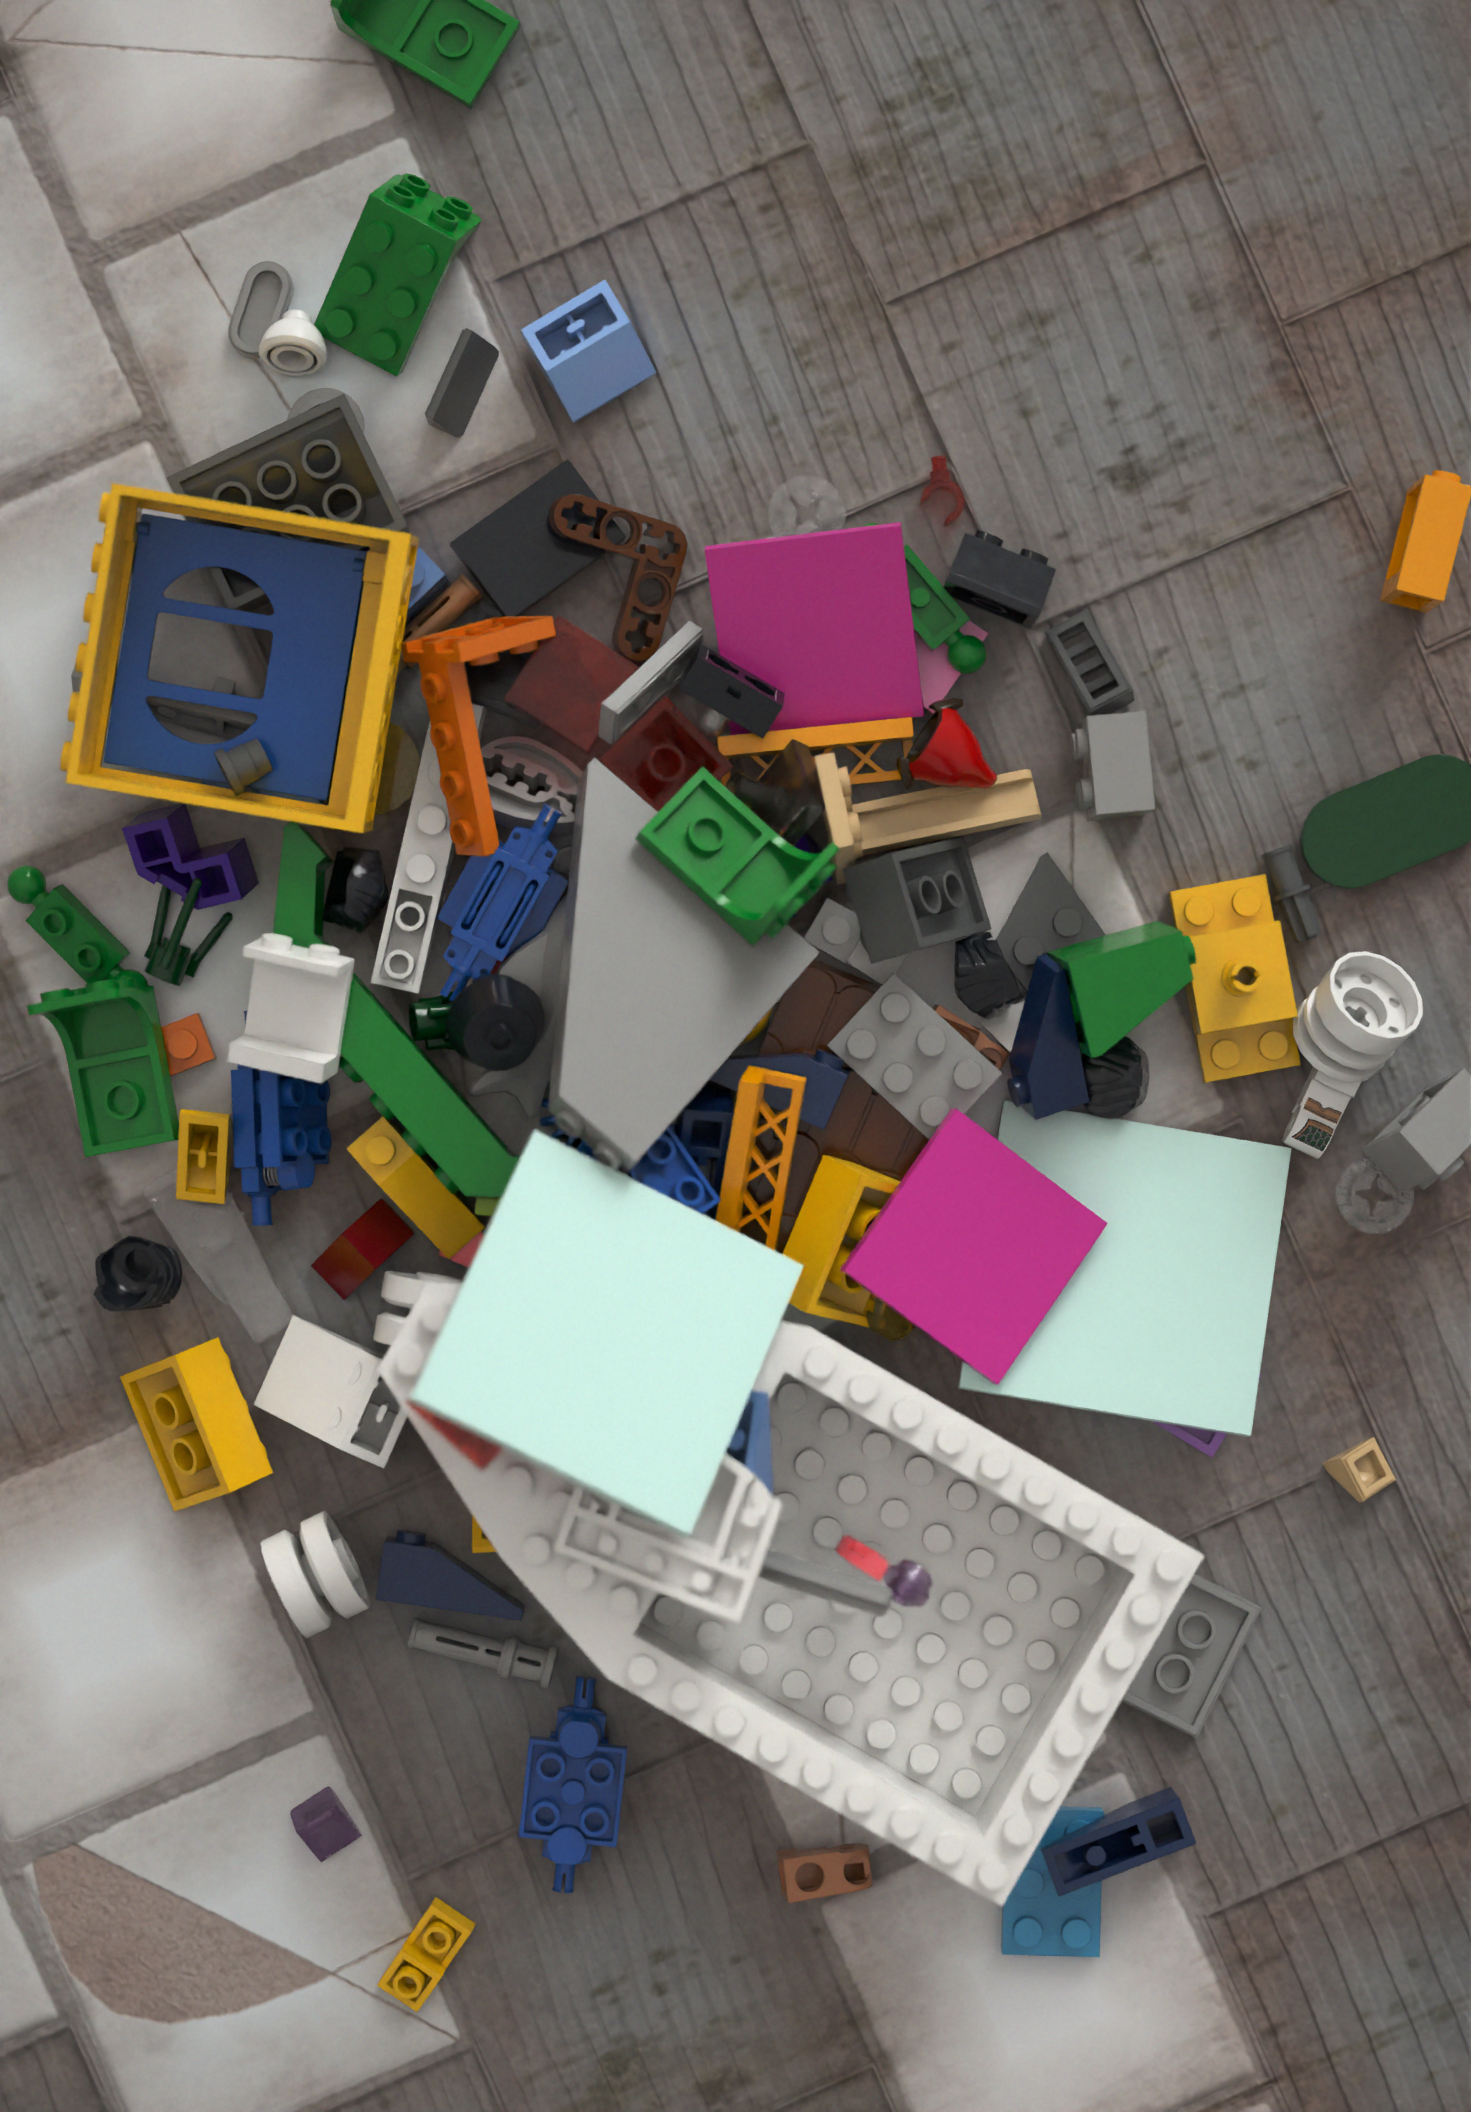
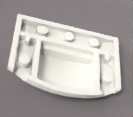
[552,1454,783,1623]

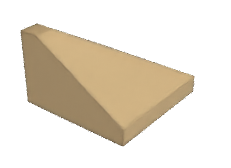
[1323,1437,1396,1503]

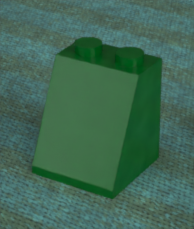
[1047,921,1196,1058]

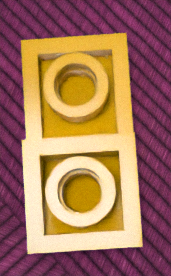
[377,1897,476,2012]

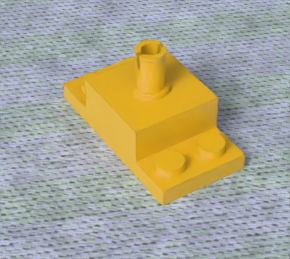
[1168,874,1301,1083]

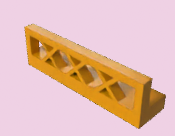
[717,717,914,797]
[716,1065,807,1251]

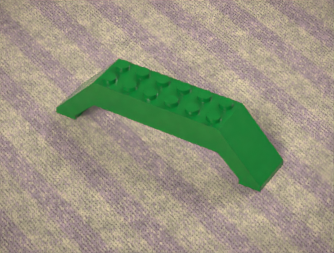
[273,821,520,1197]

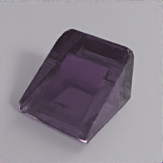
[290,1786,362,1862]

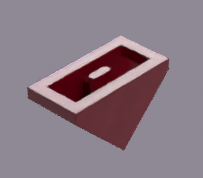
[311,1198,415,1300]

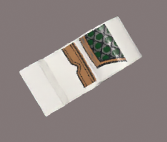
[1282,1067,1362,1159]

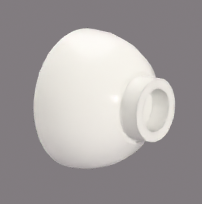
[258,310,327,376]

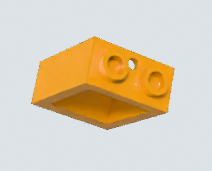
[1379,470,1471,613]

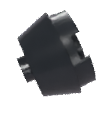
[446,974,545,1071]

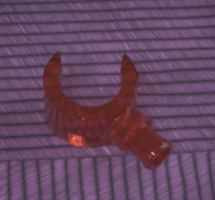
[920,456,965,526]

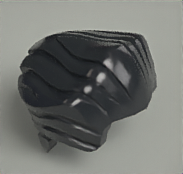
[322,847,389,934]
[954,932,1025,1019]
[1081,1036,1149,1119]
[94,1236,182,1311]

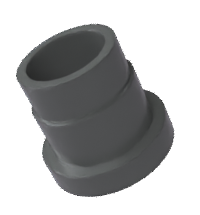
[213,738,273,796]

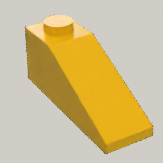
[346,1116,486,1259]

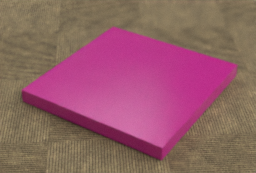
[705,522,924,735]
[840,1108,1108,1385]

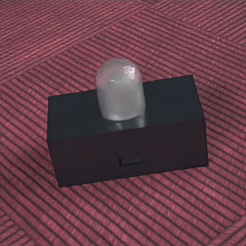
[678,644,785,739]

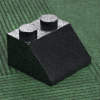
[943,530,1056,629]

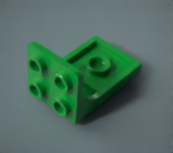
[330,0,521,109]
[314,173,481,377]
[635,767,840,946]
[27,978,179,1157]

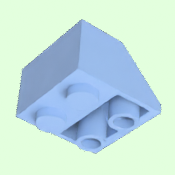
[521,280,656,424]

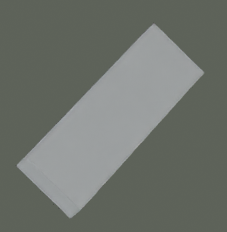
[598,621,703,745]

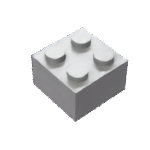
[1070,711,1155,821]
[1362,1068,1471,1193]

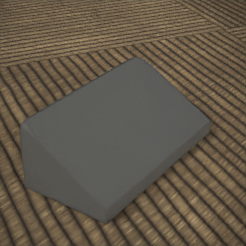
[425,328,499,437]

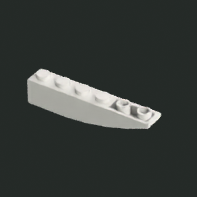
[371,704,487,994]

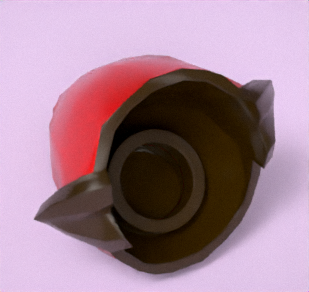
[896,698,997,789]

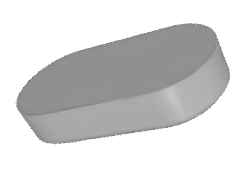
[228,261,294,359]

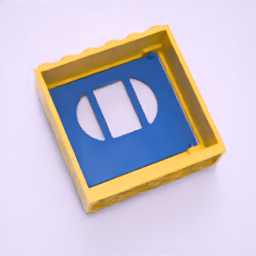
[60,483,420,833]

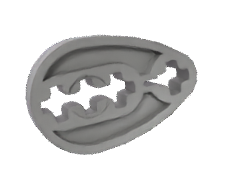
[481,736,583,836]

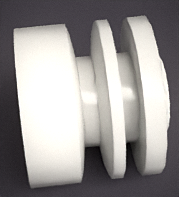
[1293,951,1423,1083]

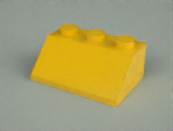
[782,1154,900,1328]
[120,1337,273,1512]

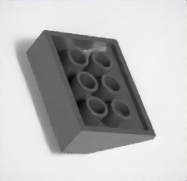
[166,394,411,612]

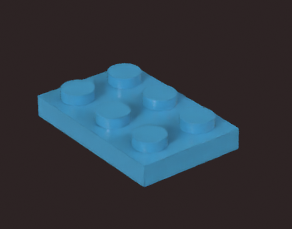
[1001,1806,1104,1957]

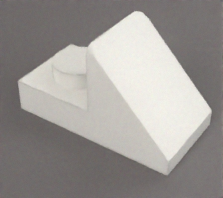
[804,897,906,985]

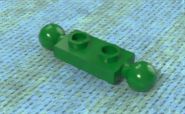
[861,523,986,674]
[7,865,149,987]

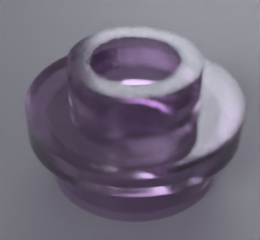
[883,1560,932,1607]

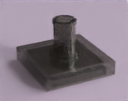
[725,739,826,846]

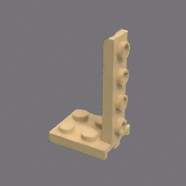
[815,752,1042,885]

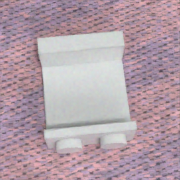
[227,934,355,1083]

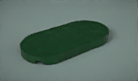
[1300,754,1471,889]

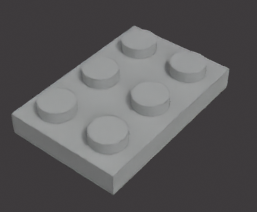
[827,973,1002,1140]

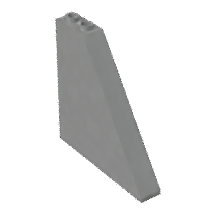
[548,757,820,1175]

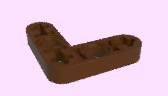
[548,494,687,661]

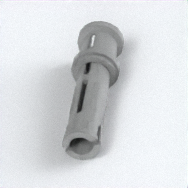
[408,1618,559,1690]

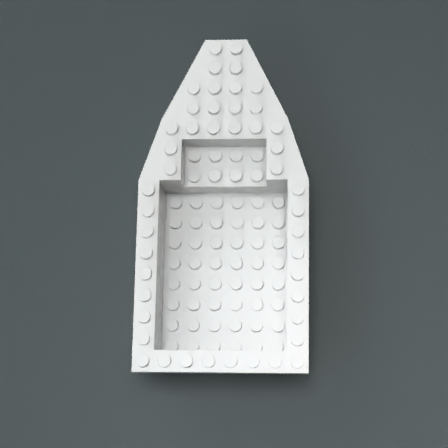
[377,1281,1204,1907]

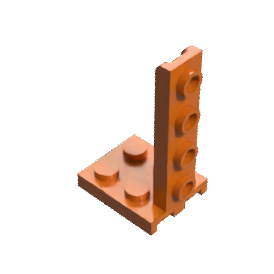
[401,616,556,857]

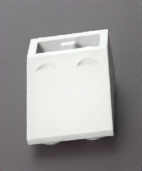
[253,1315,408,1469]

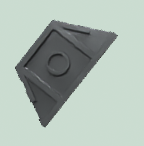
[996,853,1106,994]

